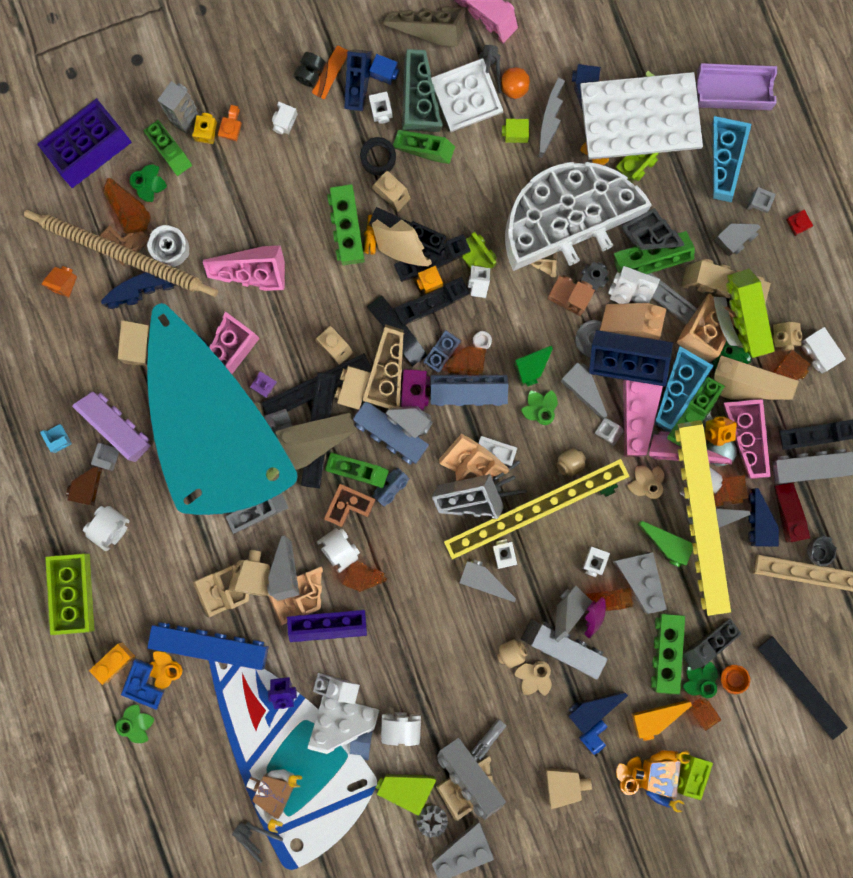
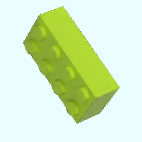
[726,269,775,358]
[45,554,95,635]

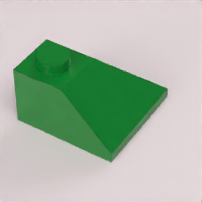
[513,346,553,387]

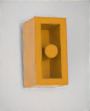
[89,642,135,685]

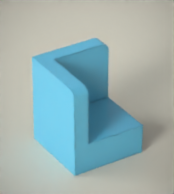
[40,424,72,453]

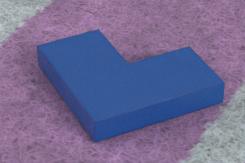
[121,659,165,710]

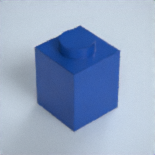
[369,54,400,85]

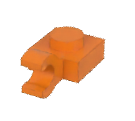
[218,105,242,141]

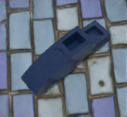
[101,272,177,309]

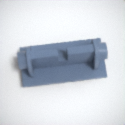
[373,468,410,507]

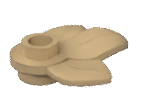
[627,466,665,499]
[515,661,552,696]

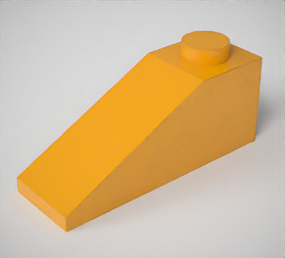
[632,700,692,741]

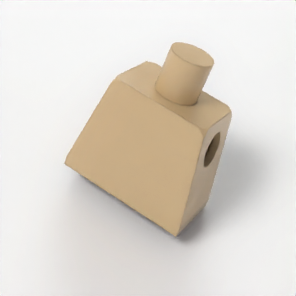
[372,171,411,212]
[315,326,353,365]
[228,550,270,596]
[545,768,592,809]

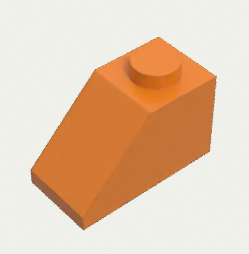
[42,266,77,298]

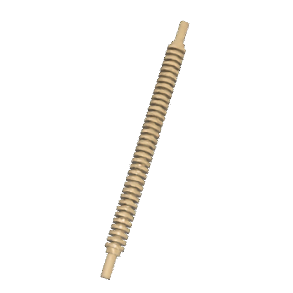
[24,210,218,297]

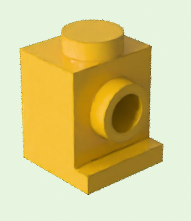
[192,113,217,144]

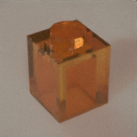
[689,698,721,731]

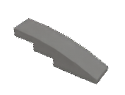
[538,77,565,158]

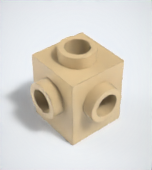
[773,322,803,351]

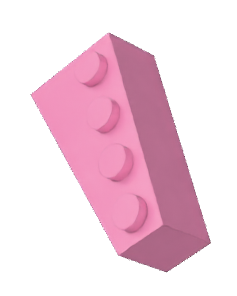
[454,0,518,44]

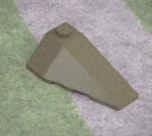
[275,413,356,470]

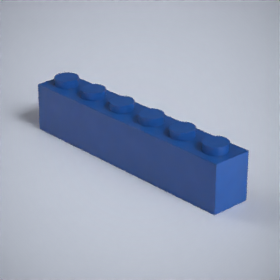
[147,622,269,670]

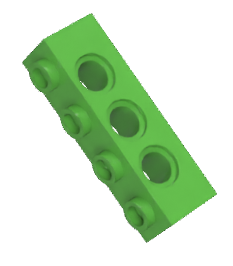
[327,184,365,266]
[614,231,695,274]
[651,613,685,694]

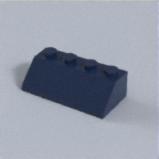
[589,330,673,387]

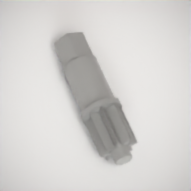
[471,719,507,760]

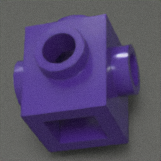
[268,677,297,709]

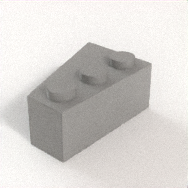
[432,474,504,519]
[613,552,667,614]
[432,818,494,878]

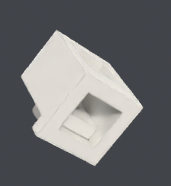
[369,92,393,124]
[272,102,298,135]
[468,266,490,298]
[493,539,517,569]
[582,547,610,577]

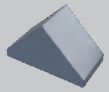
[350,731,373,761]

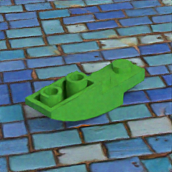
[667,377,725,447]

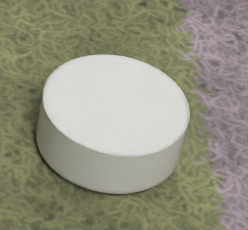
[473,331,492,351]

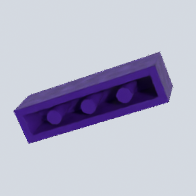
[287,610,367,642]

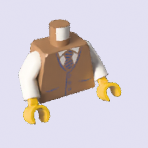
[246,769,302,833]

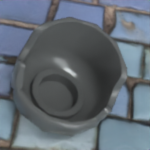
[807,535,837,566]

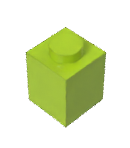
[502,119,529,143]

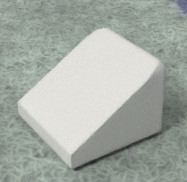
[595,418,624,446]

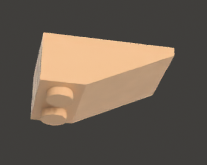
[676,293,736,363]
[600,303,666,340]

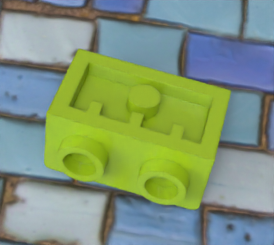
[615,153,659,183]
[462,232,497,269]
[677,754,713,800]

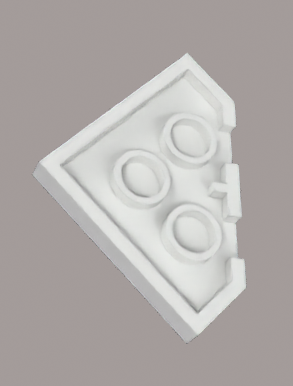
[308,696,379,754]

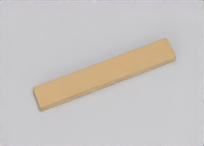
[753,555,853,591]

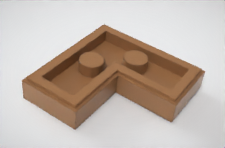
[99,225,149,266]

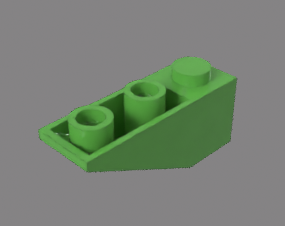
[143,120,193,176]

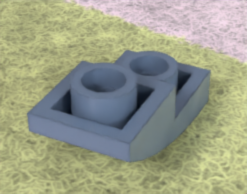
[424,330,462,373]

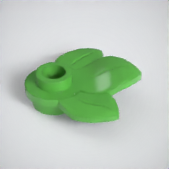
[521,390,558,425]
[115,705,154,743]

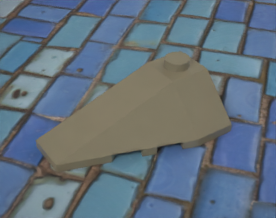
[384,6,466,47]

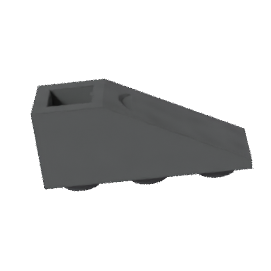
[683,618,741,670]

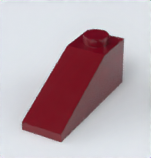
[774,482,810,543]

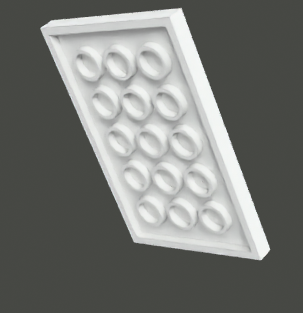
[580,72,703,160]

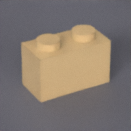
[334,366,370,410]

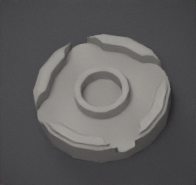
[575,320,602,358]

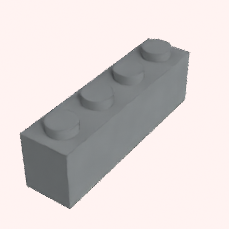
[772,449,853,484]
[437,738,506,820]

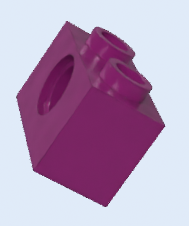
[401,369,430,411]

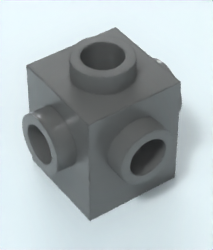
[580,261,609,293]

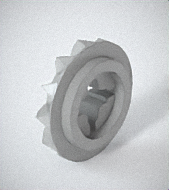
[417,805,448,838]

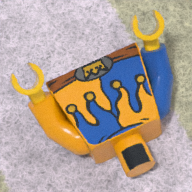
[632,750,690,812]

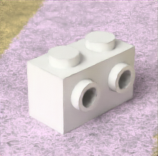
[801,327,846,373]

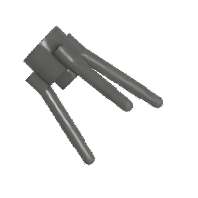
[479,45,502,93]
[493,461,527,497]
[232,822,283,863]

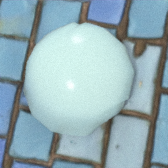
[707,441,737,467]

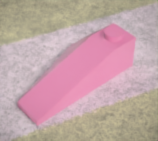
[203,245,285,291]
[649,432,732,465]

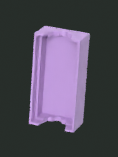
[696,63,777,110]

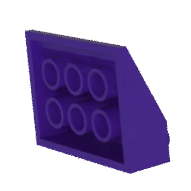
[37,98,132,188]

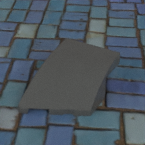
[622,208,684,250]

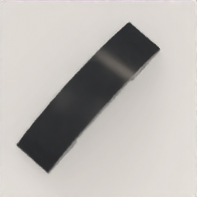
[394,234,471,282]
[394,277,470,326]
[367,295,428,367]
[779,419,853,450]

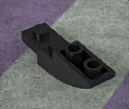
[368,207,447,254]

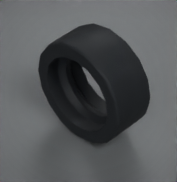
[360,137,396,176]

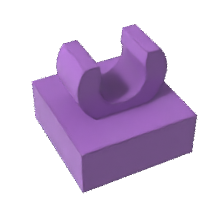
[250,371,277,398]

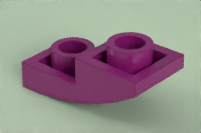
[584,598,606,639]

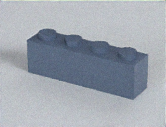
[431,375,508,406]
[353,402,429,465]

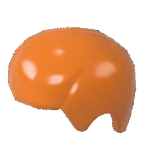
[502,67,530,99]
[720,665,751,694]

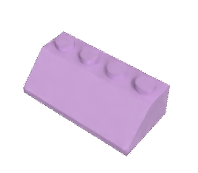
[72,392,151,462]

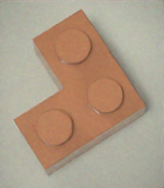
[547,276,595,317]
[324,484,376,527]

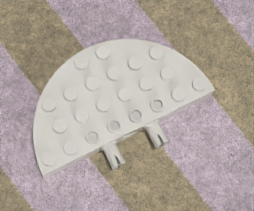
[505,162,652,271]

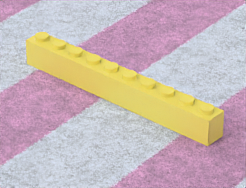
[675,420,731,616]
[444,459,629,559]

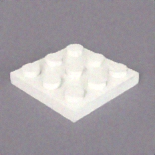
[431,58,503,133]

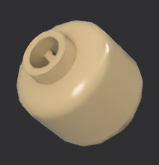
[557,448,586,477]
[497,639,528,668]

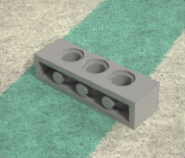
[158,81,199,133]

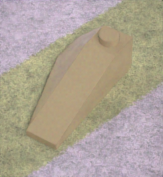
[714,356,799,400]

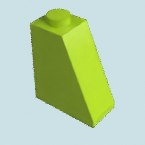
[375,774,436,816]

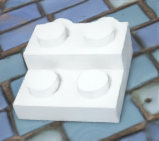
[608,266,660,304]

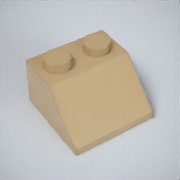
[118,321,150,366]

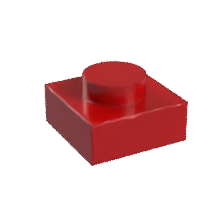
[786,209,813,236]

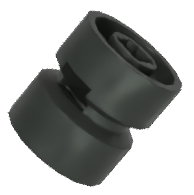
[293,52,326,88]

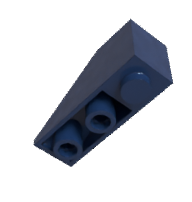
[748,488,779,547]

